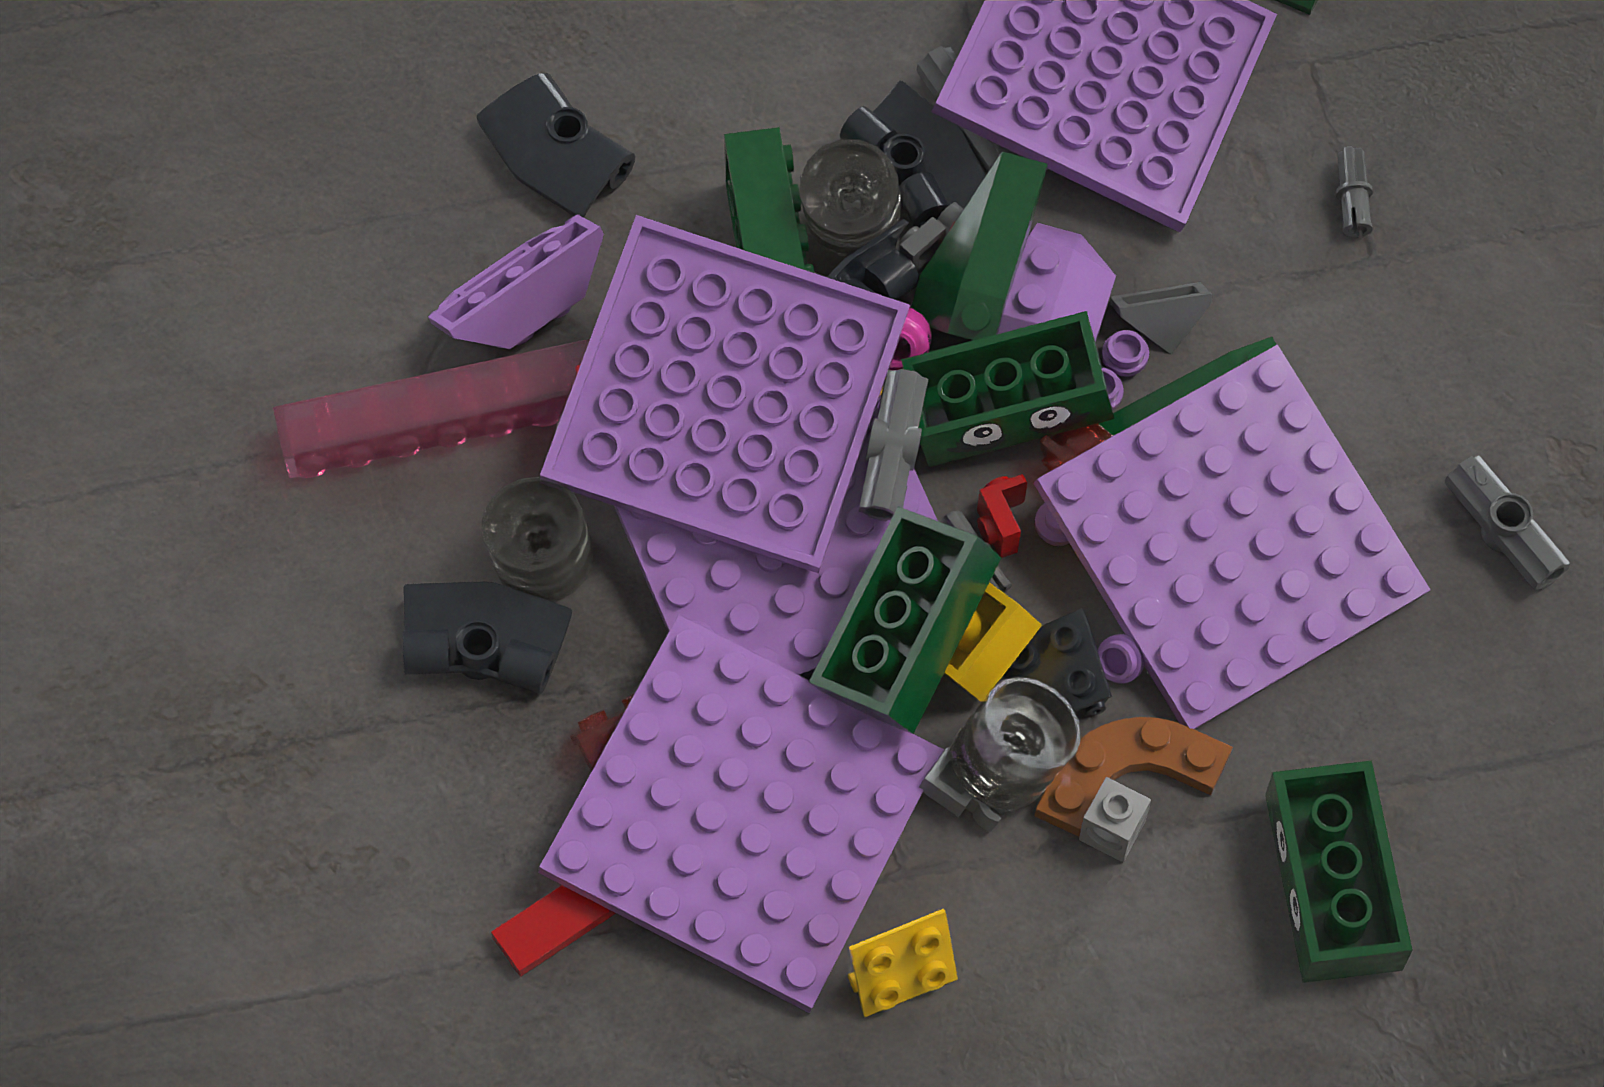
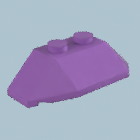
[428,214,604,349]
[998,223,1116,342]

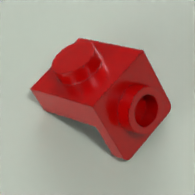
[977,474,1028,558]

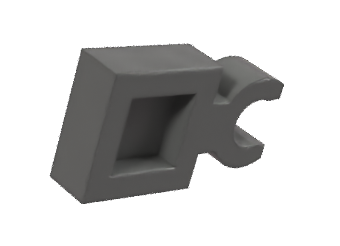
[899,202,964,274]
[919,747,1013,832]

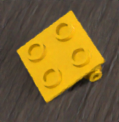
[848,908,958,1017]

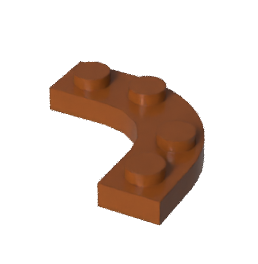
[1035,717,1233,837]

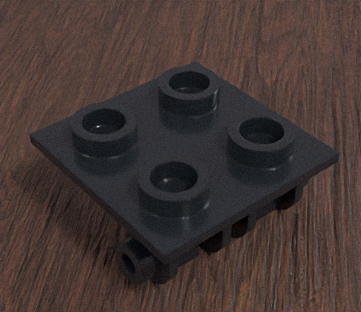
[1004,608,1112,734]

